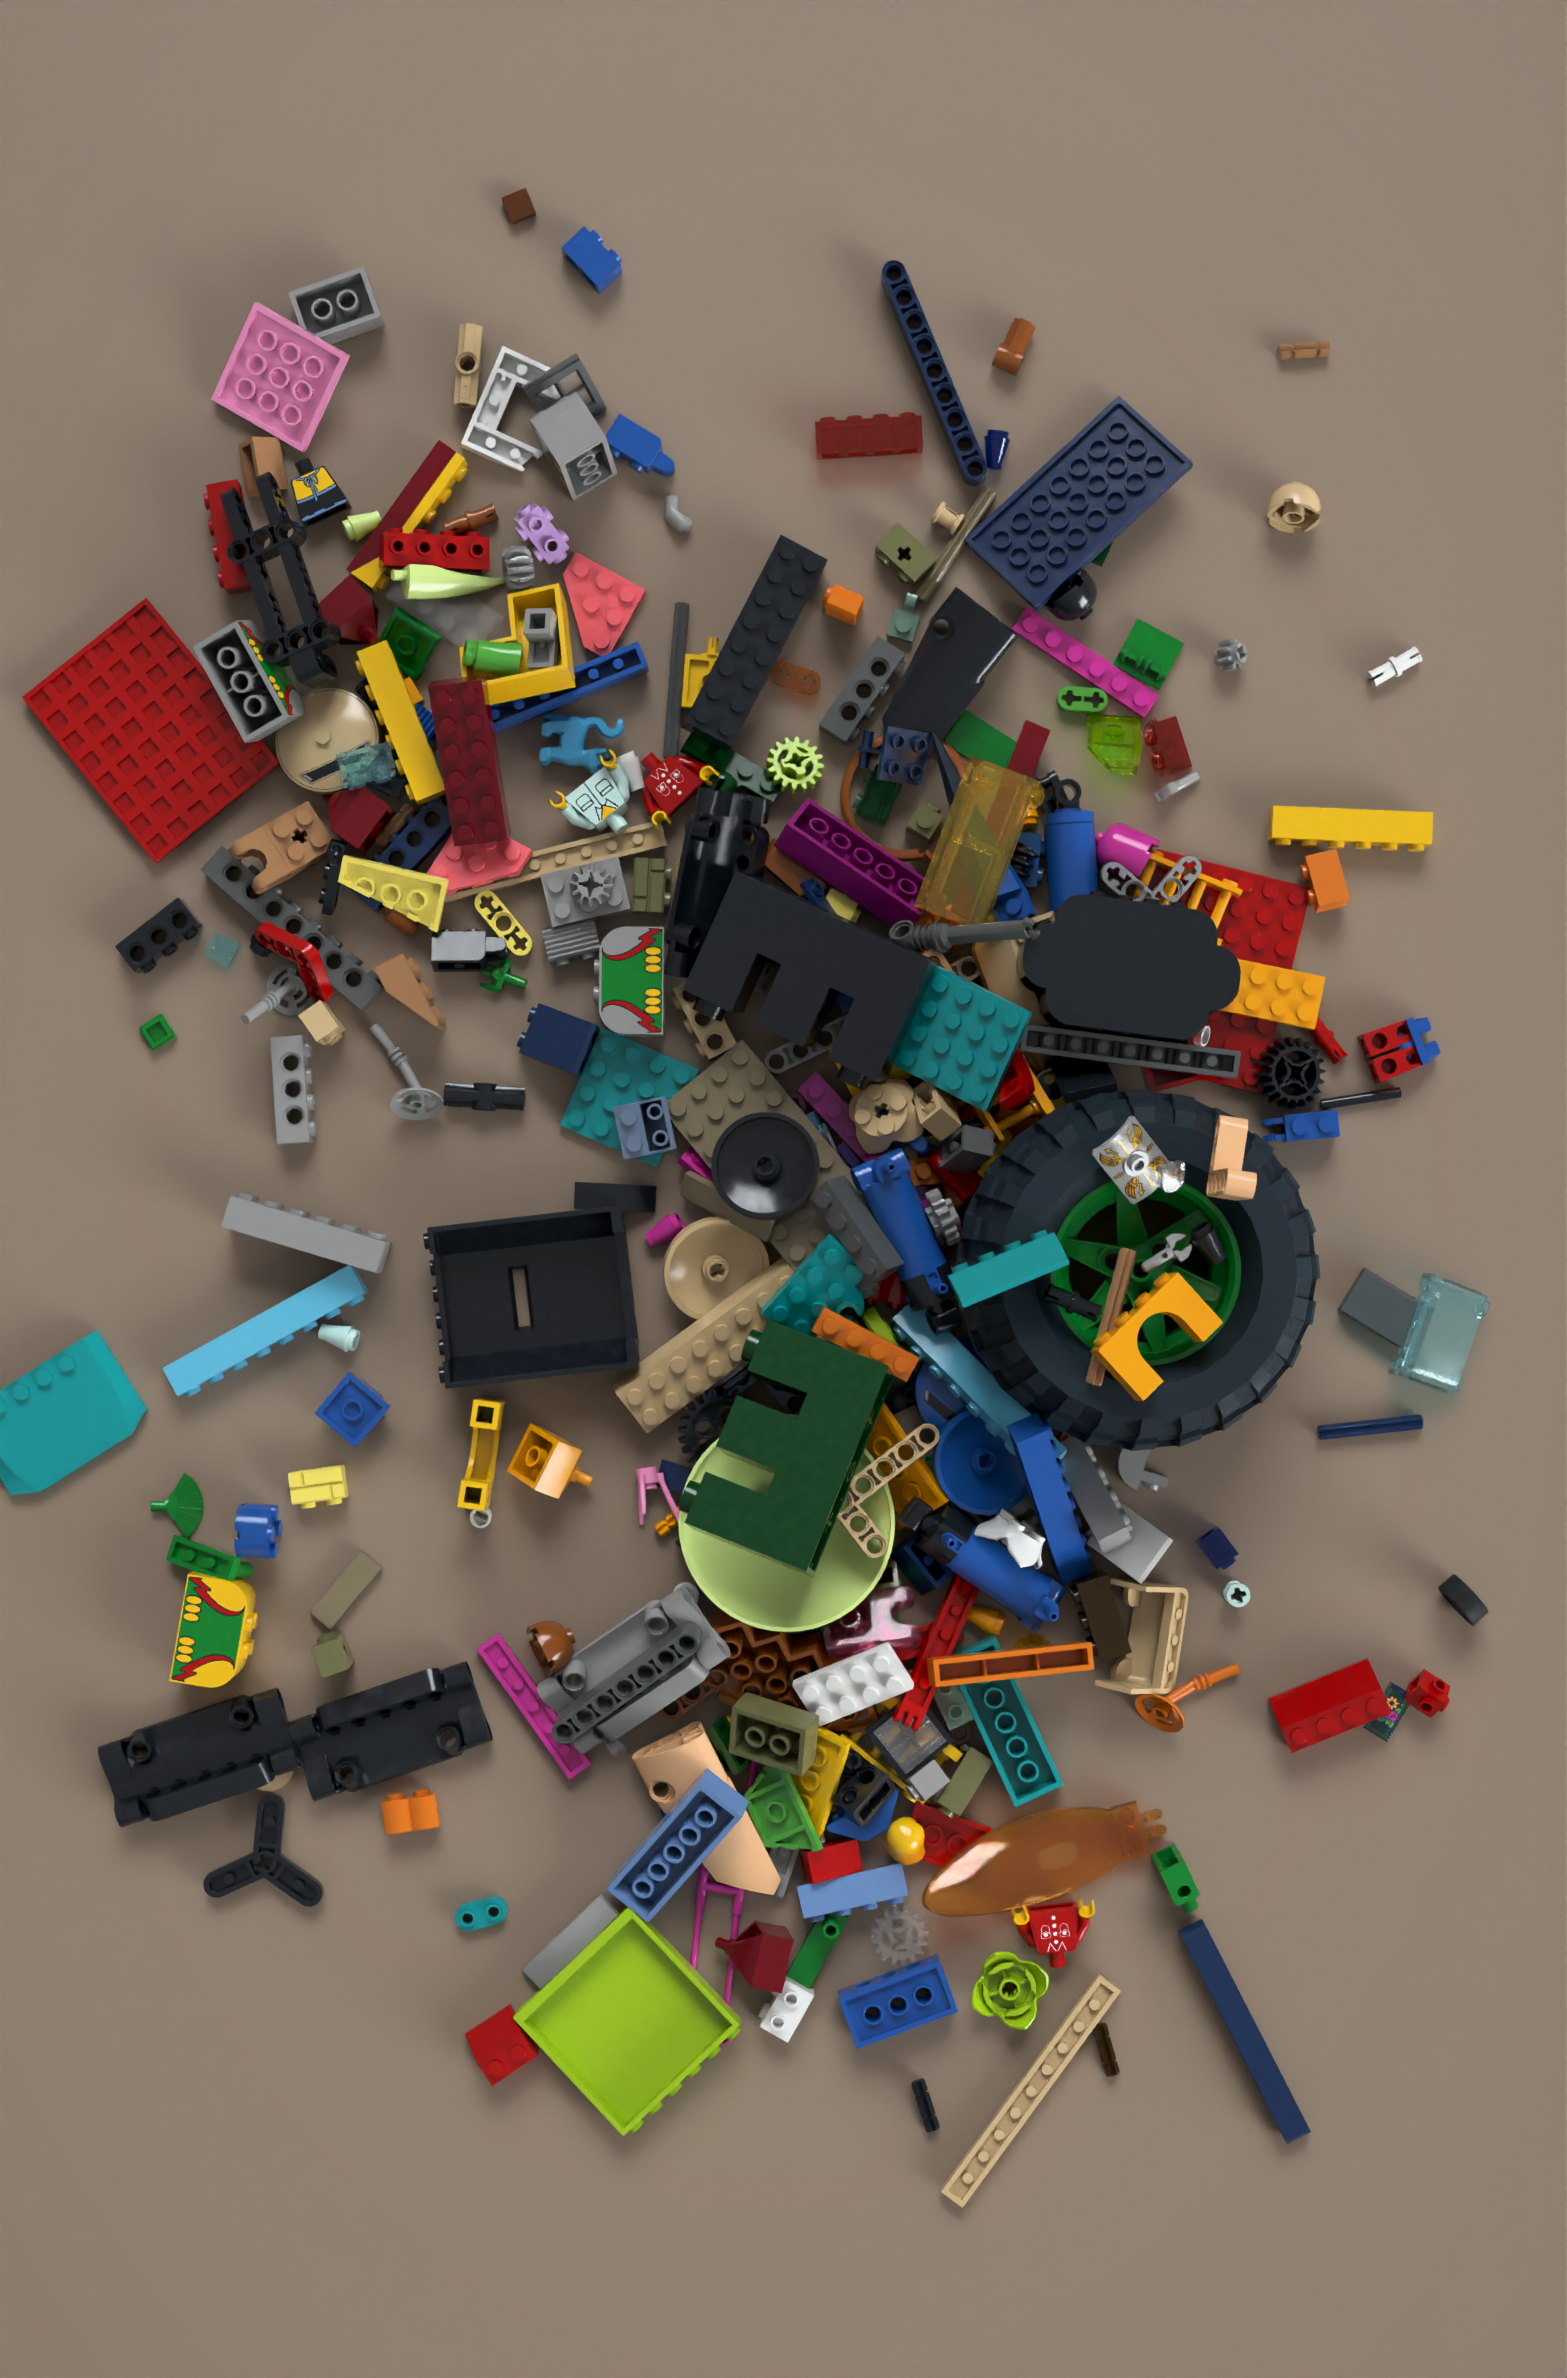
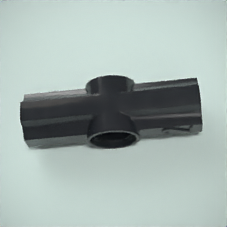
[443,1083,526,1111]

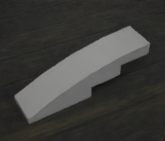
[522,1894,619,1989]

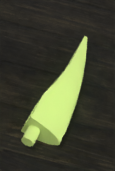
[391,564,505,600]

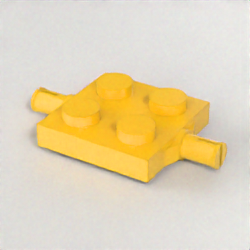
[681,637,719,709]

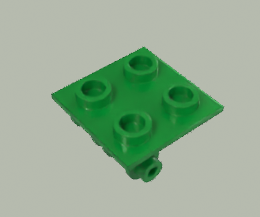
[1113,619,1184,690]

